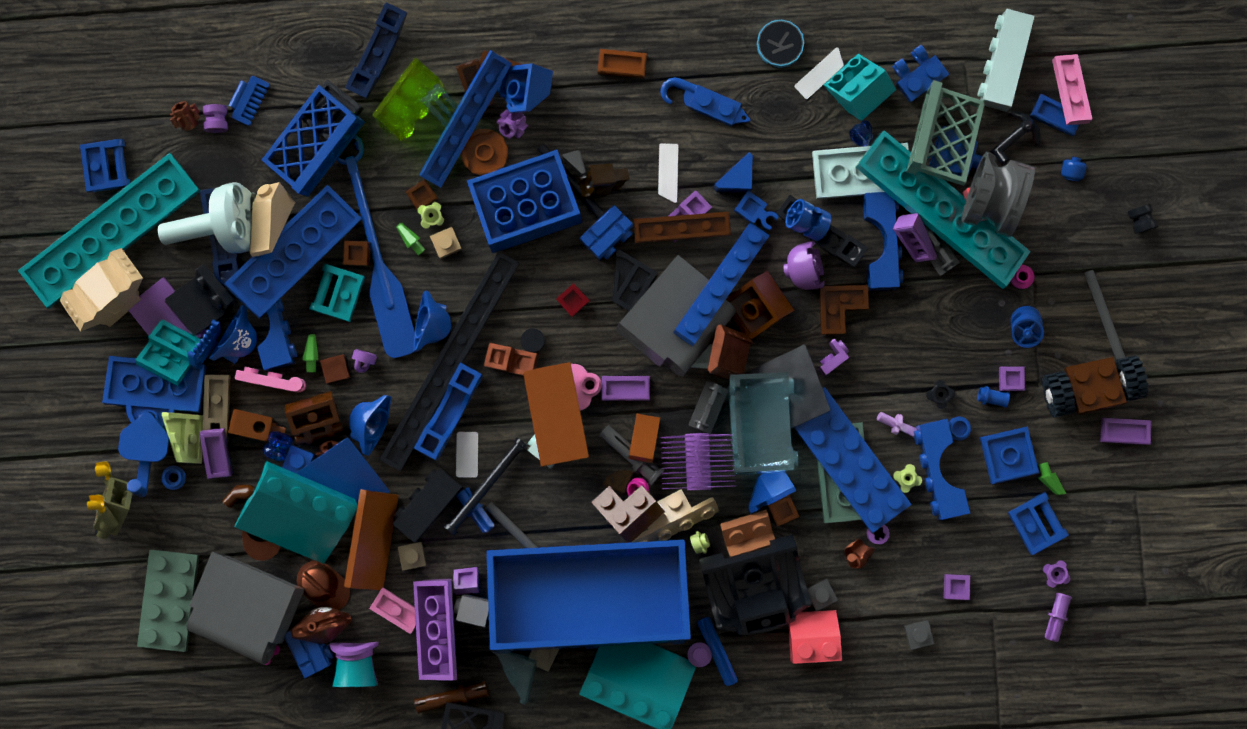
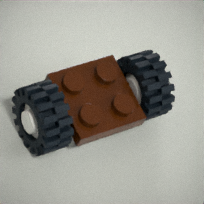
[1042,355,1149,418]

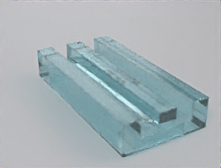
[420,83,458,128]

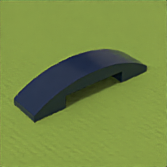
[345,2,407,99]
[200,188,240,285]

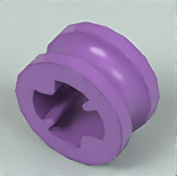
[866,525,890,544]

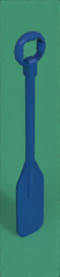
[336,135,415,358]

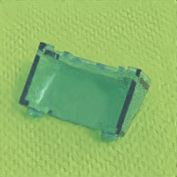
[728,372,798,476]

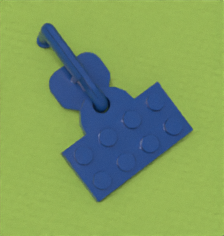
[102,356,207,498]

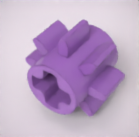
[497,109,528,139]

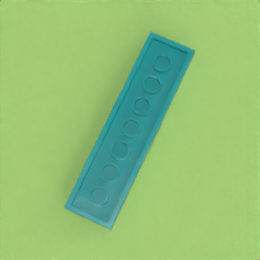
[855,131,1031,289]
[18,153,200,309]

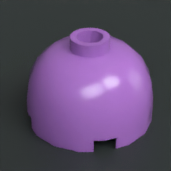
[784,241,824,290]

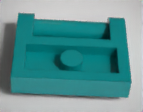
[309,264,365,322]

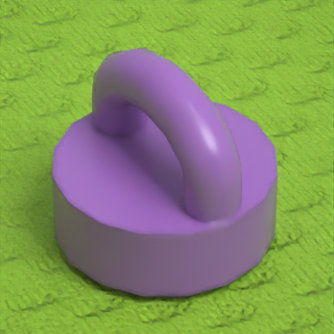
[352,349,377,373]

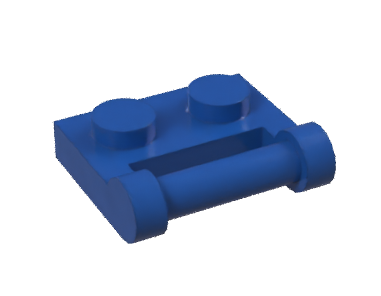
[80,139,130,193]
[1007,492,1069,555]

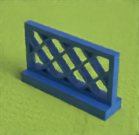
[262,85,365,197]

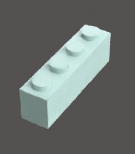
[978,9,1034,112]

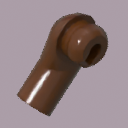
[222,484,255,508]

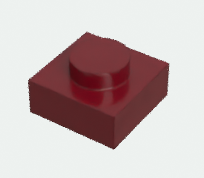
[556,283,590,317]

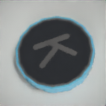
[756,20,804,68]

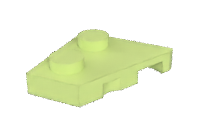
[162,412,203,464]

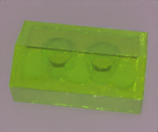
[372,58,443,141]

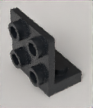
[165,264,235,336]

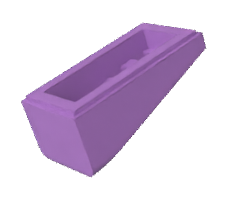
[893,213,937,262]

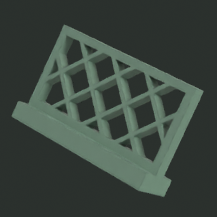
[906,80,985,186]

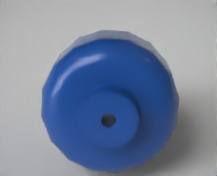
[1061,156,1087,181]

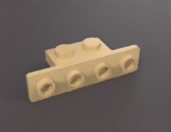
[631,489,719,543]

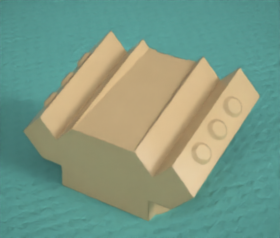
[60,248,143,332]

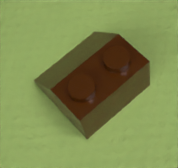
[726,271,794,340]

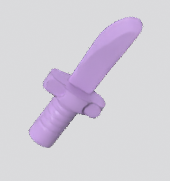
[877,412,917,437]

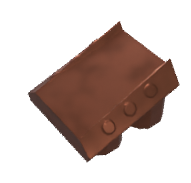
[707,325,754,381]

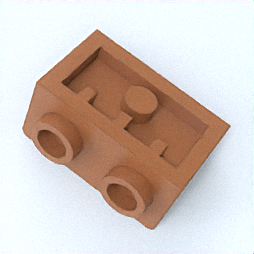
[720,510,775,557]

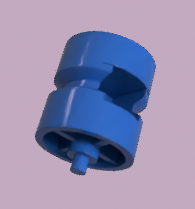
[785,199,831,241]
[1010,306,1044,348]

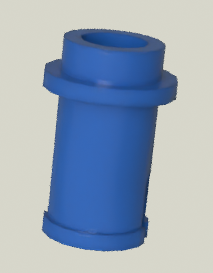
[977,386,1010,408]

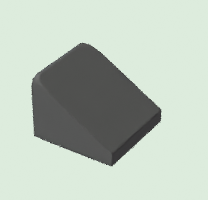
[562,150,586,177]

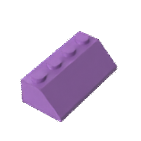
[413,579,457,680]

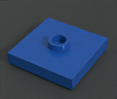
[979,426,1039,484]

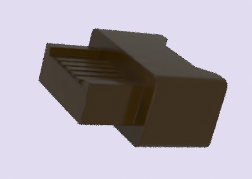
[579,164,630,199]

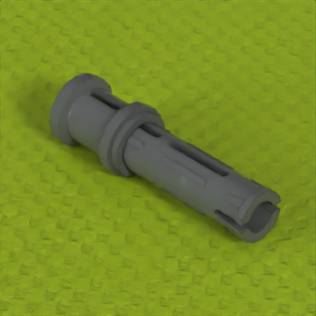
[599,425,665,486]

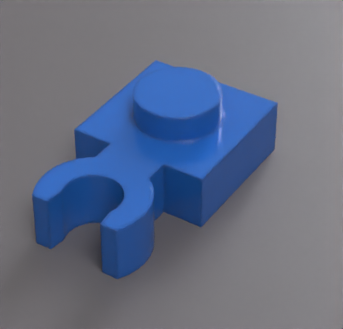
[734,191,779,231]

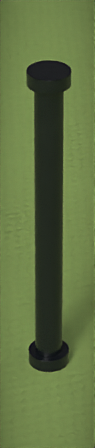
[443,437,528,536]

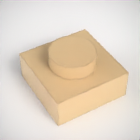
[430,227,462,259]

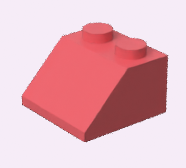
[788,610,842,664]

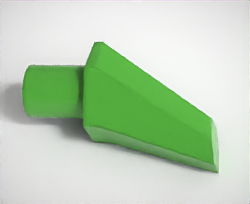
[396,223,425,255]
[303,334,318,372]
[1038,462,1066,495]

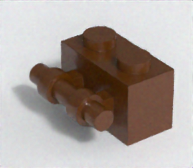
[285,391,344,446]

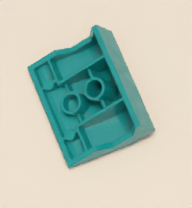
[235,461,358,564]
[579,644,696,729]

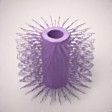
[660,433,735,490]

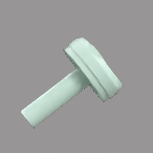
[158,182,256,253]

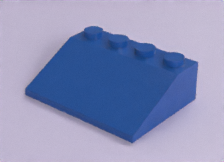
[467,150,582,254]

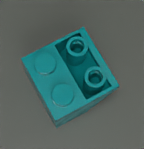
[824,54,896,121]

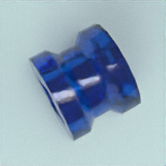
[263,431,293,461]

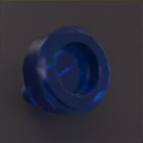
[849,120,873,147]

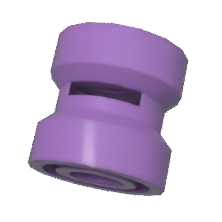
[203,104,228,133]

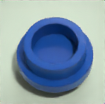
[949,416,971,441]

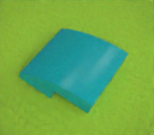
[135,319,200,386]

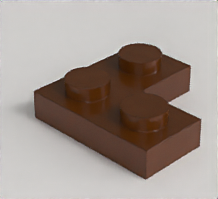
[819,285,869,335]

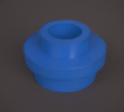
[161,466,186,490]

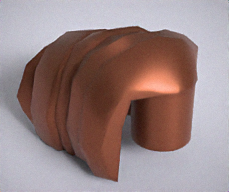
[844,539,875,569]

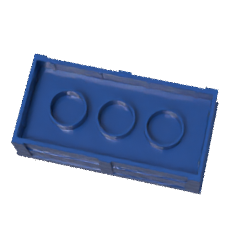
[487,540,691,654]

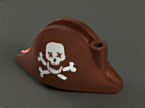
[290,607,352,644]

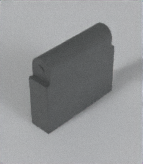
[615,255,736,376]
[187,552,305,665]

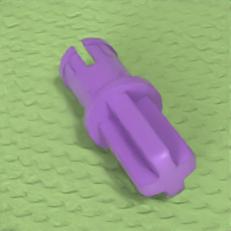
[1045,593,1072,642]

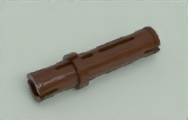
[414,681,489,714]

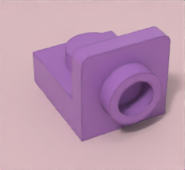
[818,339,849,377]

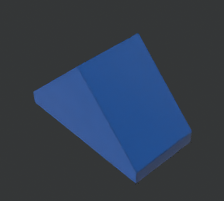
[713,152,753,193]

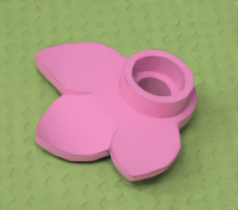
[571,364,602,410]

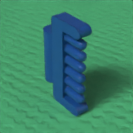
[228,76,270,126]
[187,320,221,367]

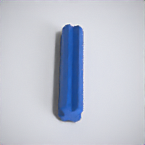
[697,617,738,686]

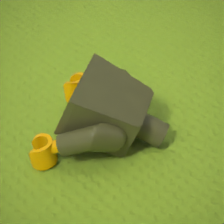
[87,461,132,539]

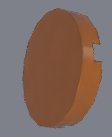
[461,129,508,176]

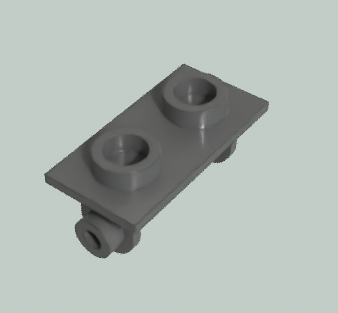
[917,227,960,276]
[689,381,728,434]

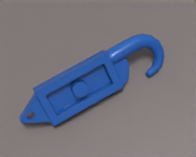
[660,77,750,127]

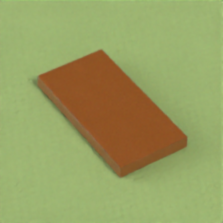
[523,362,589,467]
[344,489,399,590]

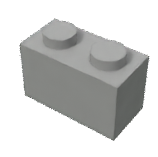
[453,594,489,627]

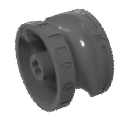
[962,151,1035,237]

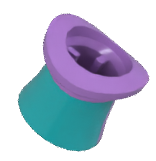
[330,642,379,687]

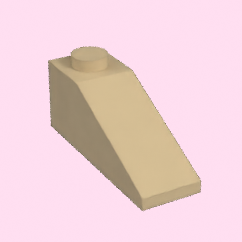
[250,182,295,257]

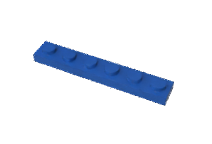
[419,50,512,188]
[673,222,770,347]

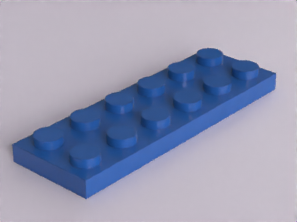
[224,185,362,319]
[794,387,912,533]

